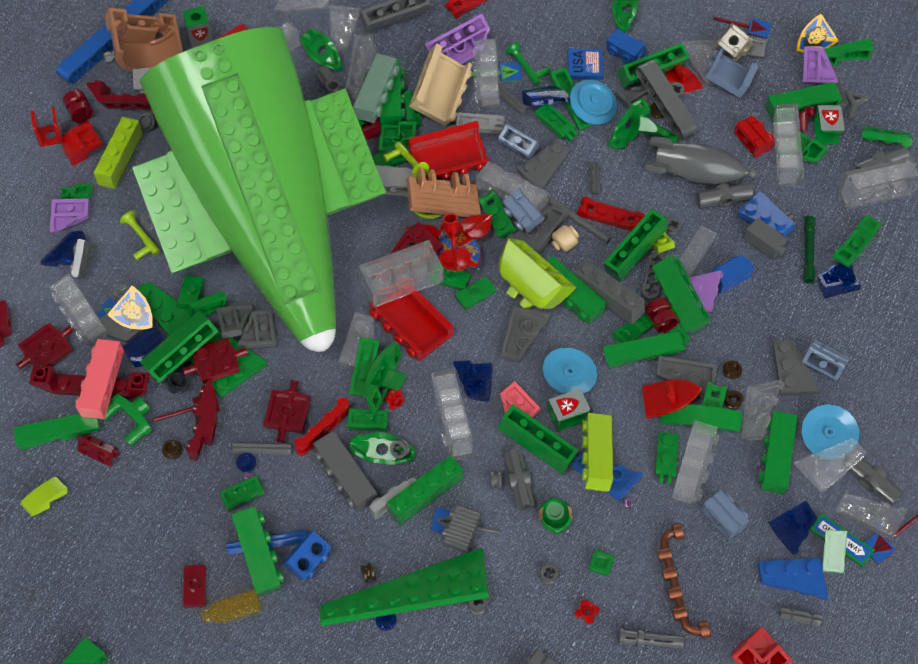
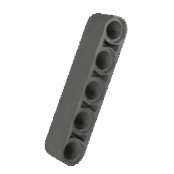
[636,59,697,140]

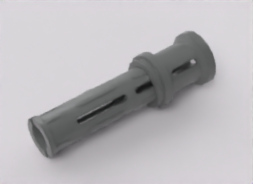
[618,627,684,649]

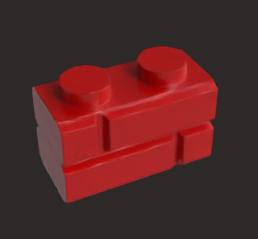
[734,115,775,158]

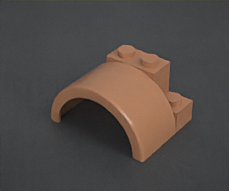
[105,8,183,73]

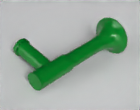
[505,42,551,86]

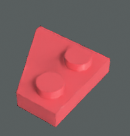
[500,381,541,418]

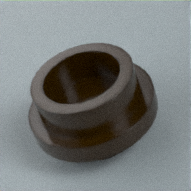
[722,360,742,379]
[162,440,183,459]

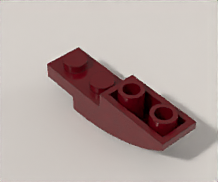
[186,380,218,461]

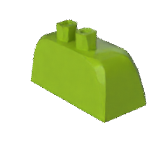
[498,238,577,309]

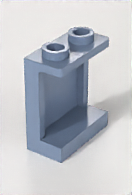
[705,47,758,98]

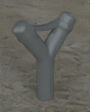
[845,90,870,122]

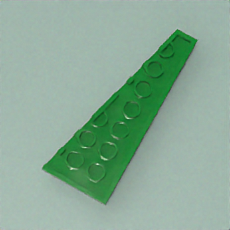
[137,282,267,398]
[320,548,489,626]

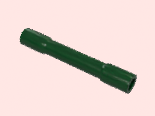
[803,216,815,284]

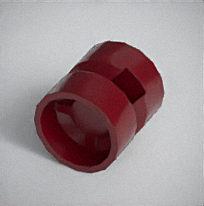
[63,89,93,123]
[645,297,679,333]

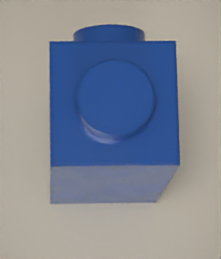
[607,29,645,63]
[712,254,754,294]

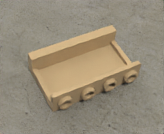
[409,43,472,126]

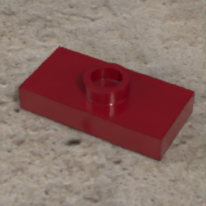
[183,564,206,608]

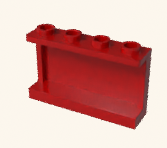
[407,120,490,181]
[369,277,454,362]

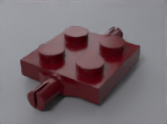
[16,323,74,370]
[183,338,249,384]
[263,380,311,443]

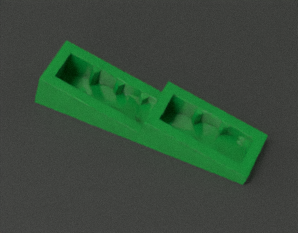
[802,38,874,67]
[548,67,595,131]
[603,331,685,369]
[14,414,101,451]

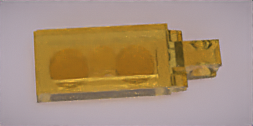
[201,590,262,624]

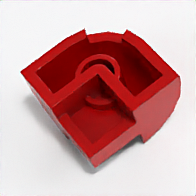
[62,120,103,166]
[731,626,793,664]

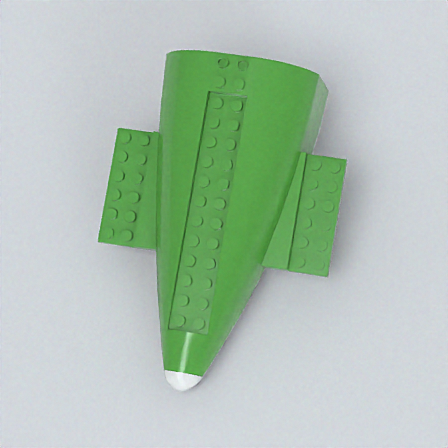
[132,27,386,352]

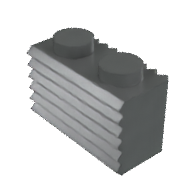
[441,504,481,553]

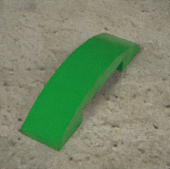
[832,214,882,267]
[365,342,402,413]
[660,404,742,432]

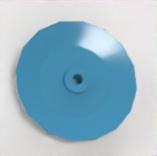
[569,80,617,125]
[542,348,598,394]
[801,404,859,461]

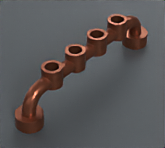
[657,523,710,639]

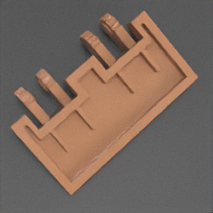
[406,168,481,218]

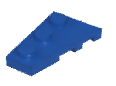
[738,191,794,236]
[571,451,643,501]
[757,558,828,600]

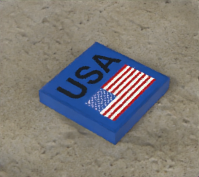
[568,48,603,80]

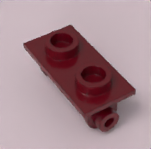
[78,435,120,467]

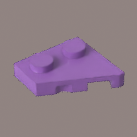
[803,46,838,83]
[50,199,90,235]
[689,270,723,313]

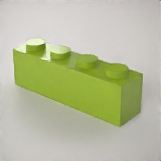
[94,117,143,189]
[581,413,613,492]

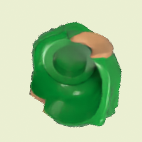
[538,497,573,535]

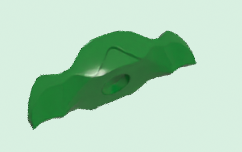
[612,0,639,33]
[300,28,342,71]
[607,98,651,149]
[349,432,417,465]

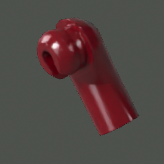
[798,106,817,131]

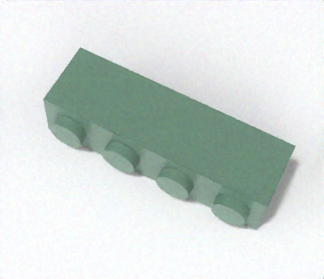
[353,53,399,123]

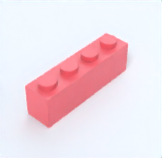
[76,339,124,419]

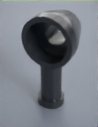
[167,362,193,394]

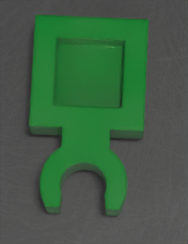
[59,183,94,200]

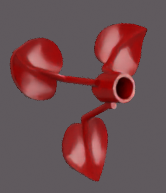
[406,213,492,271]

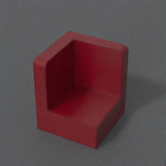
[361,118,381,141]

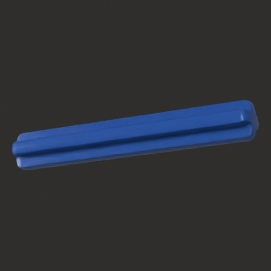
[226,529,307,555]

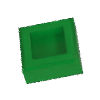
[588,550,615,577]

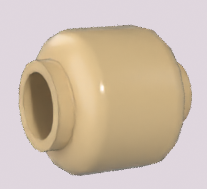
[551,225,579,253]

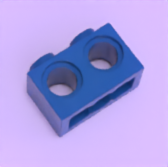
[281,531,332,580]

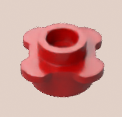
[385,389,405,411]
[575,600,600,624]

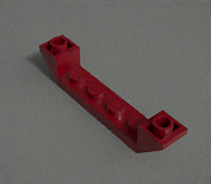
[87,80,151,109]
[29,365,150,400]

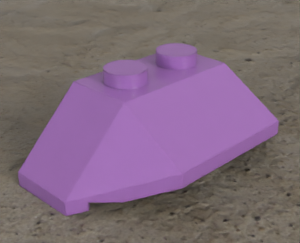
[424,14,490,64]

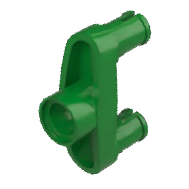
[104,394,152,447]

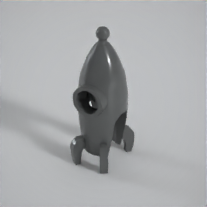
[644,137,757,184]

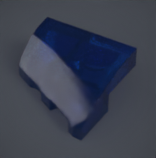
[522,85,571,106]
[40,231,86,267]
[818,263,861,299]
[123,327,165,368]
[453,360,493,402]
[768,500,817,555]

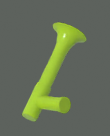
[383,142,429,179]
[120,210,160,261]

